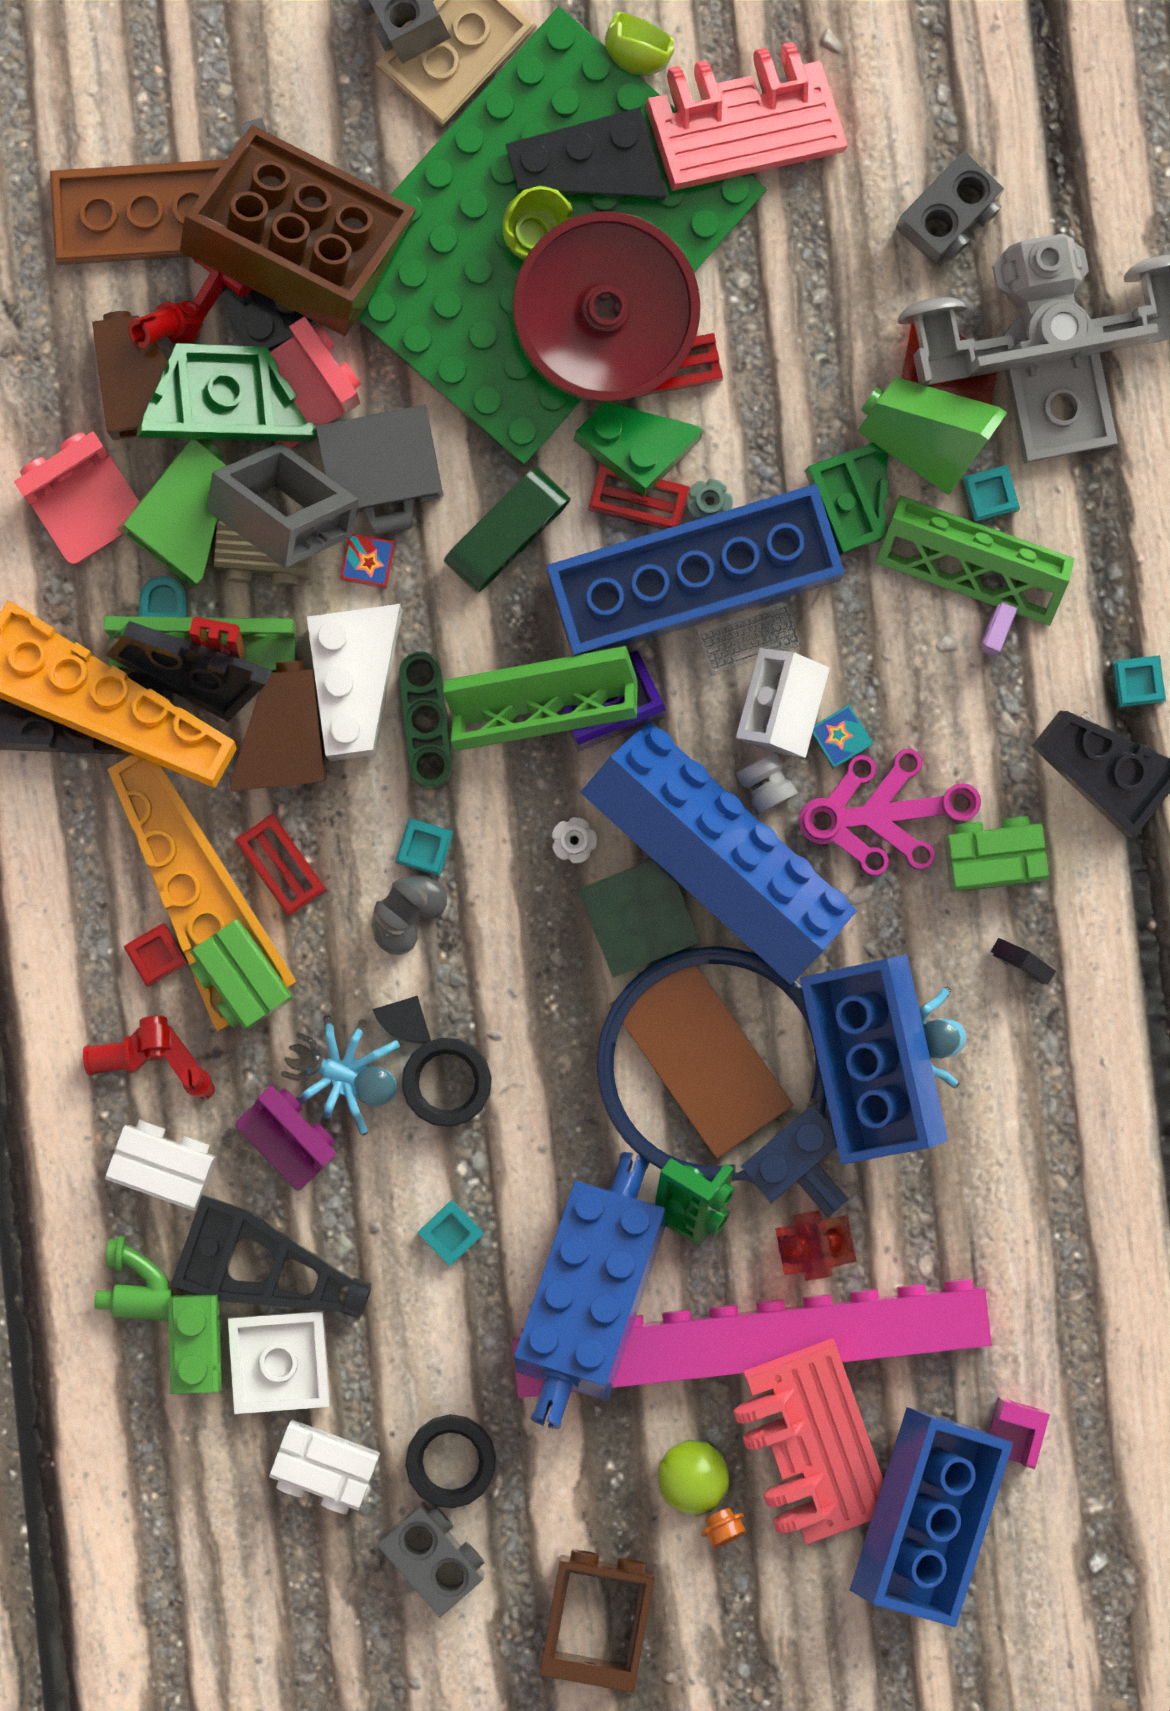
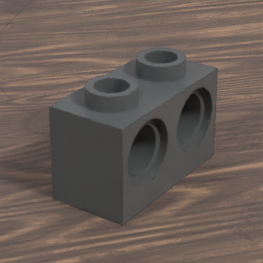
[359,0,451,64]
[896,150,1004,266]
[377,1501,485,1618]

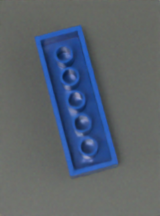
[546,483,845,656]
[580,721,857,985]

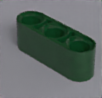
[443,466,571,594]
[399,651,453,790]

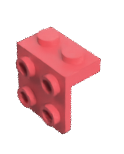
[270,316,361,450]
[14,431,139,565]

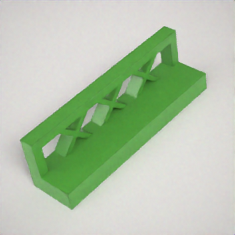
[875,495,1074,626]
[104,616,297,672]
[444,646,638,751]

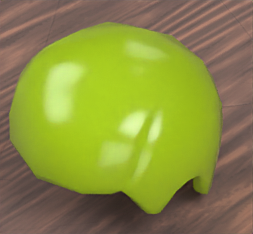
[605,12,674,76]
[502,185,573,260]
[658,1440,729,1516]

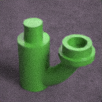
[94,1236,173,1321]

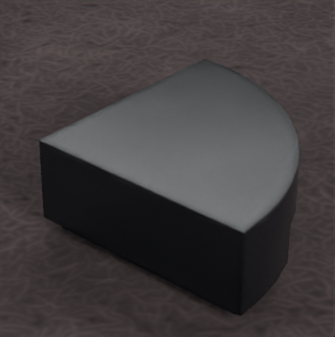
[990,938,1056,985]
[372,996,431,1043]

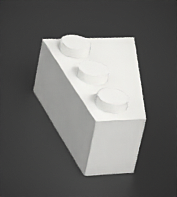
[307,604,403,761]

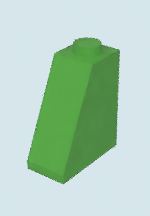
[858,377,1007,495]
[117,439,227,588]

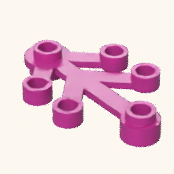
[798,749,981,876]

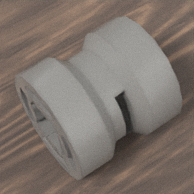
[735,752,798,816]

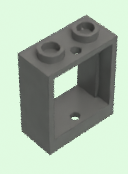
[207,442,359,568]

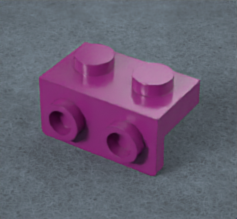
[235,1085,337,1191]

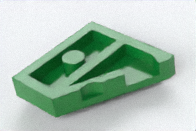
[574,402,703,497]
[804,443,889,556]

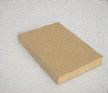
[375,0,537,129]

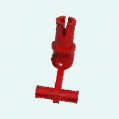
[128,259,252,348]
[83,1016,215,1099]

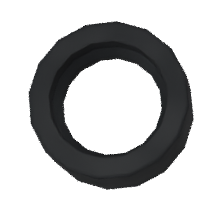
[402,1037,492,1127]
[405,1414,496,1509]

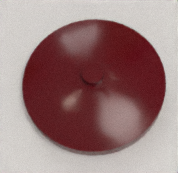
[512,211,700,402]

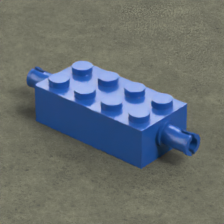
[514,1152,666,1429]

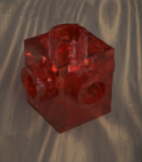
[775,1210,857,1281]

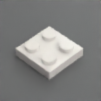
[228,1310,330,1414]

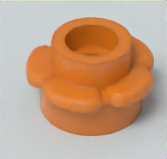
[701,1508,747,1548]

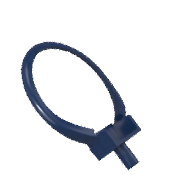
[597,947,849,1218]

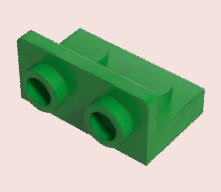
[654,1158,735,1247]

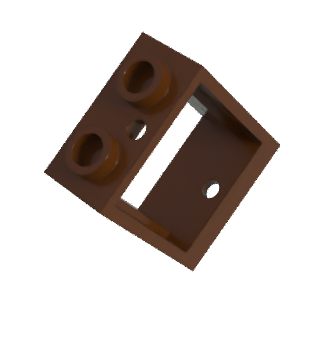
[540,1549,654,1693]

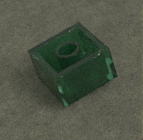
[578,859,701,979]

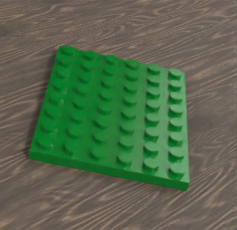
[356,6,767,467]

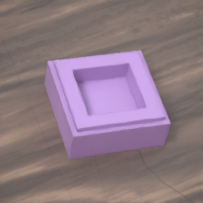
[979,602,1017,657]

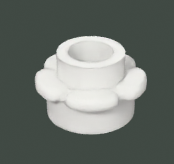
[552,817,598,863]

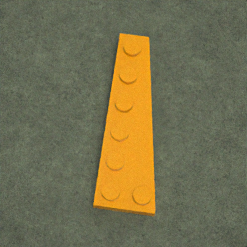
[0,600,237,788]
[107,755,298,1032]

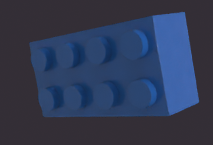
[800,954,949,1165]
[849,1407,1013,1627]

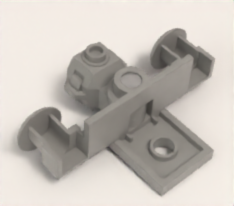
[898,233,1170,463]

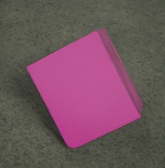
[989,1397,1050,1469]

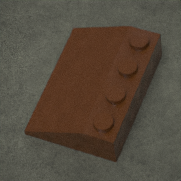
[179,125,416,336]

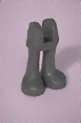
[371,875,447,955]

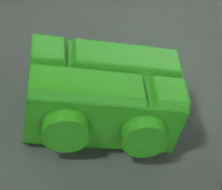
[944,816,1049,893]
[190,919,294,1030]
[168,1294,223,1394]

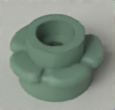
[687,479,733,519]

